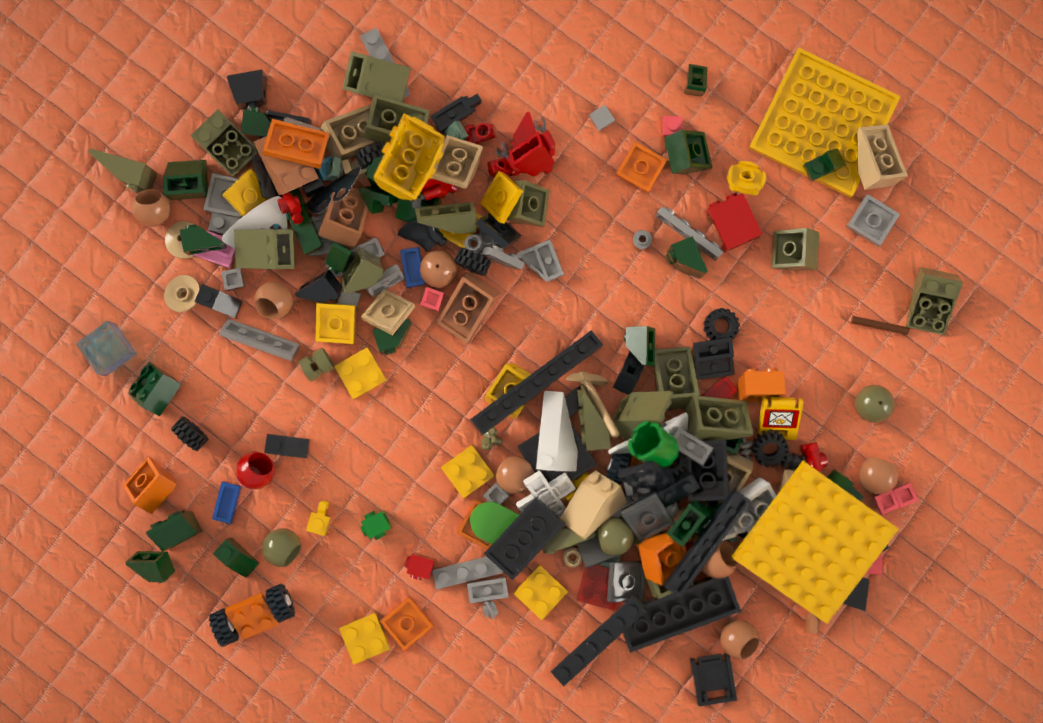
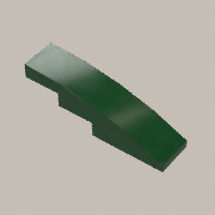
[287,188,324,255]

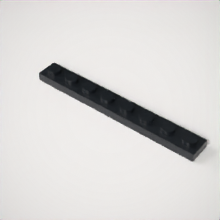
[470,330,603,436]

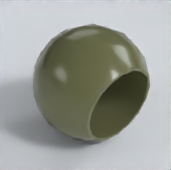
[855,385,895,423]
[598,517,634,556]
[262,528,301,567]

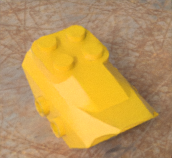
[374,113,445,200]

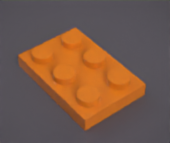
[263,119,329,169]

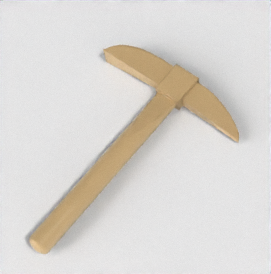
[566,372,620,438]

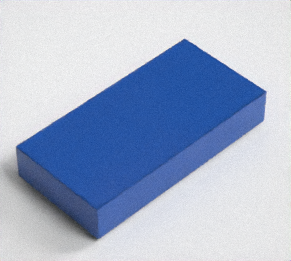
[400,247,426,288]
[212,481,242,524]

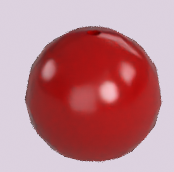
[236,451,275,490]

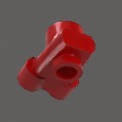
[465,123,497,145]
[487,157,520,178]
[277,192,303,224]
[800,442,828,472]

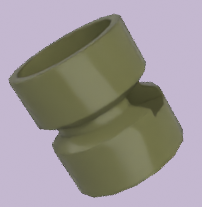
[299,348,335,382]

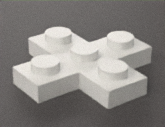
[516,470,576,517]

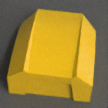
[484,363,531,419]

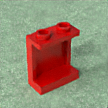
[706,193,762,253]

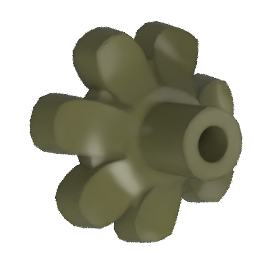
[481,427,502,450]

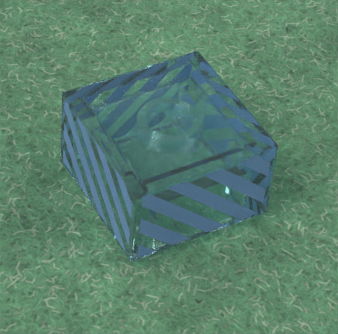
[76,321,137,376]

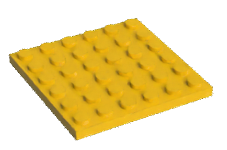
[748,47,901,198]
[731,461,899,624]

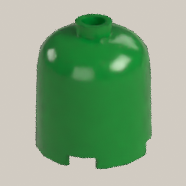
[628,421,679,468]

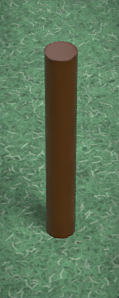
[851,316,910,335]

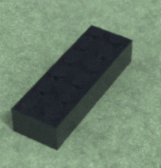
[615,576,741,653]

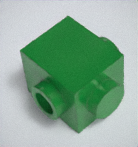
[360,510,393,540]

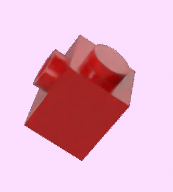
[405,553,436,580]

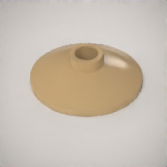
[165,221,194,259]
[164,275,200,312]

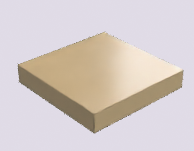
[361,289,415,336]

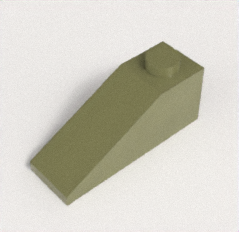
[415,202,476,234]
[543,527,598,554]

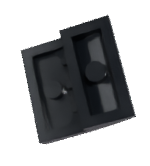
[693,337,735,380]

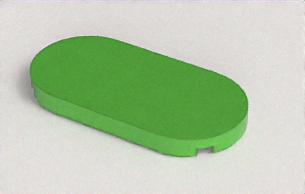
[470,501,520,544]

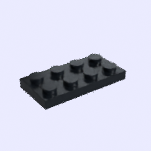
[484,496,566,581]

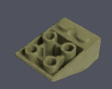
[342,51,411,102]
[190,109,258,177]
[234,228,295,269]
[906,267,963,335]
[577,384,611,451]
[612,391,673,441]

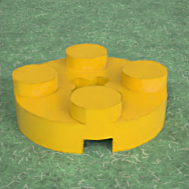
[727,161,766,196]

